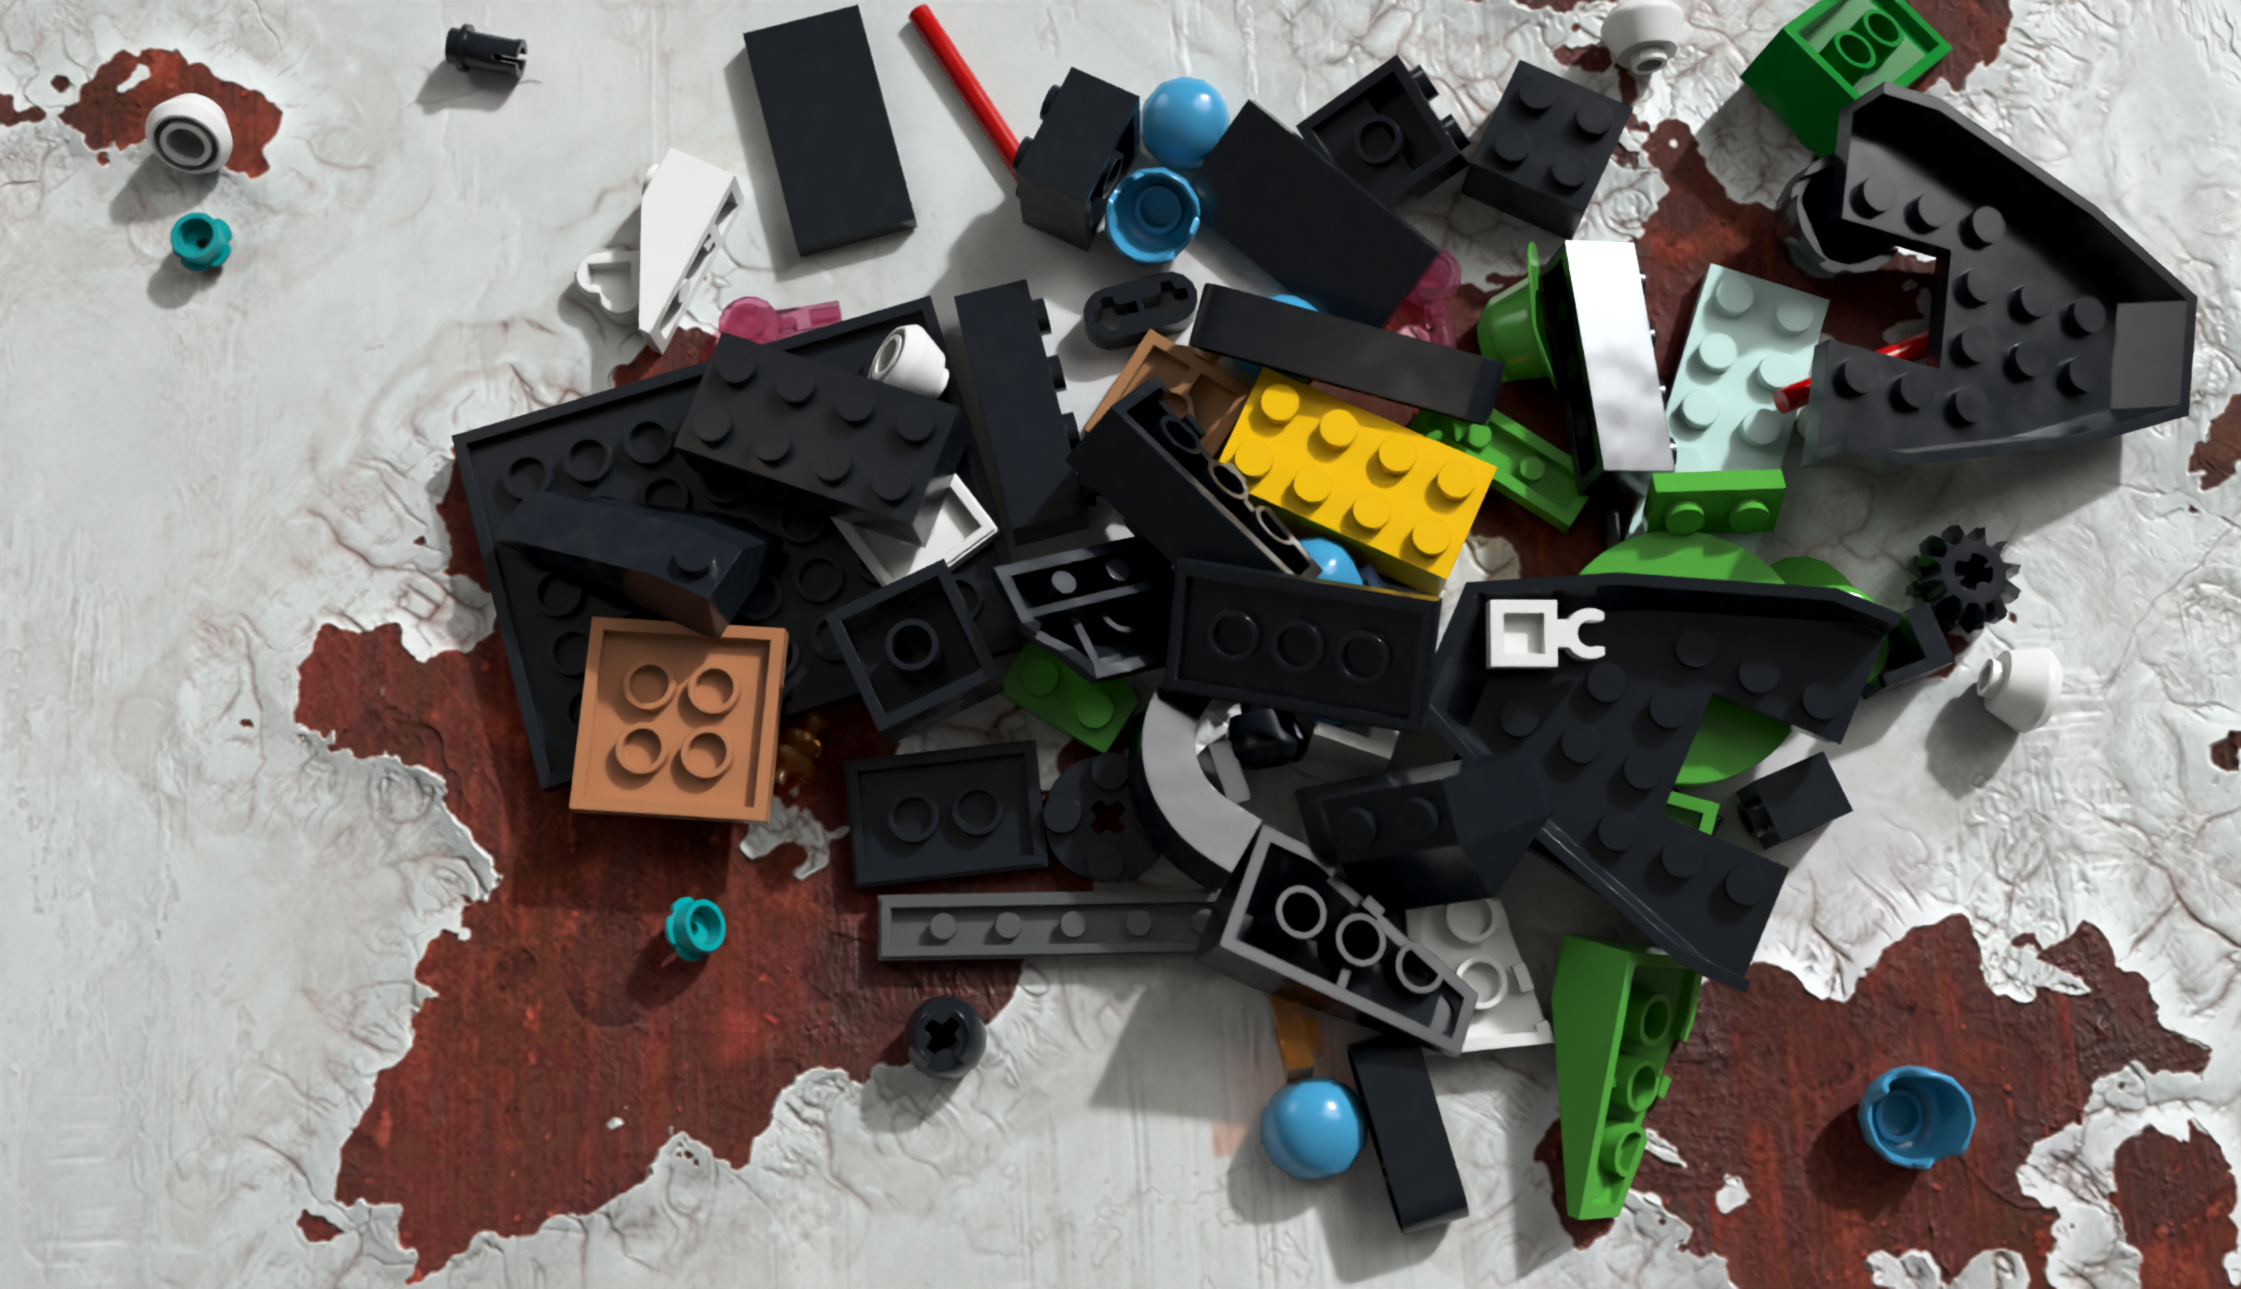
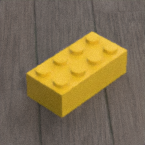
[1219,366,1497,597]

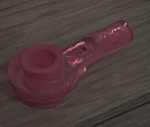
[1408,248,1461,349]
[718,296,843,344]

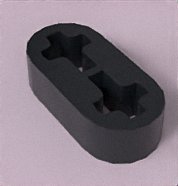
[1083,272,1198,350]

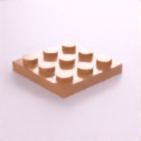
[569,616,789,825]

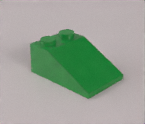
[1740,0,1953,158]

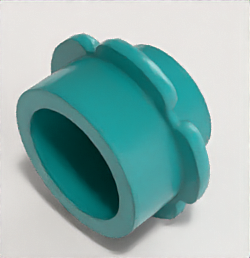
[170,212,233,272]
[664,897,726,962]

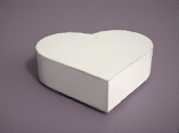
[574,250,640,325]

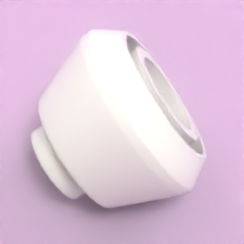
[1600,0,1684,75]
[145,93,233,174]
[868,324,949,399]
[1977,648,2063,733]

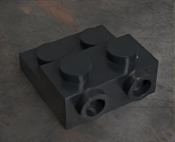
[1296,54,1471,209]

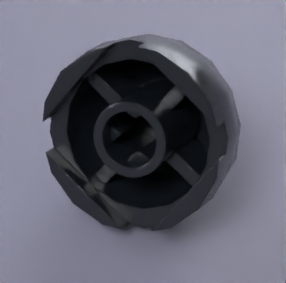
[1773,154,1899,283]

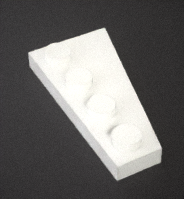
[1403,896,1555,1056]

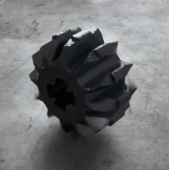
[1904,525,2021,634]

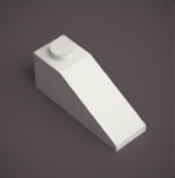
[639,147,746,355]

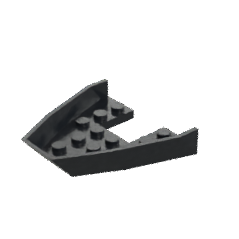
[1802,81,2198,468]
[1427,572,1902,993]

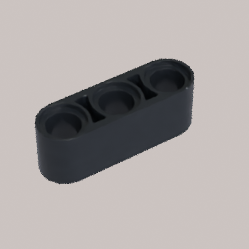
[1346,1034,1469,1235]

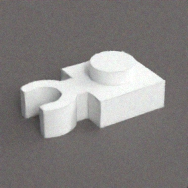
[1485,600,1605,669]

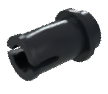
[445,23,527,78]

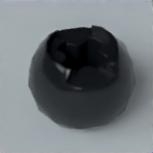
[903,995,987,1080]

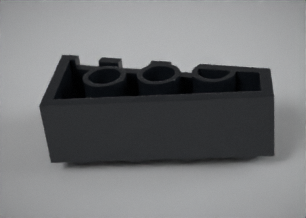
[1065,374,1323,578]

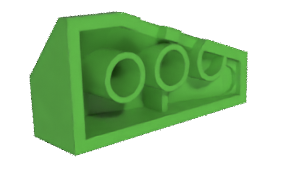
[1552,934,1702,1220]

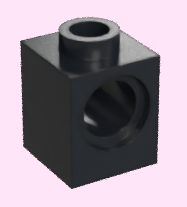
[1736,751,1853,850]

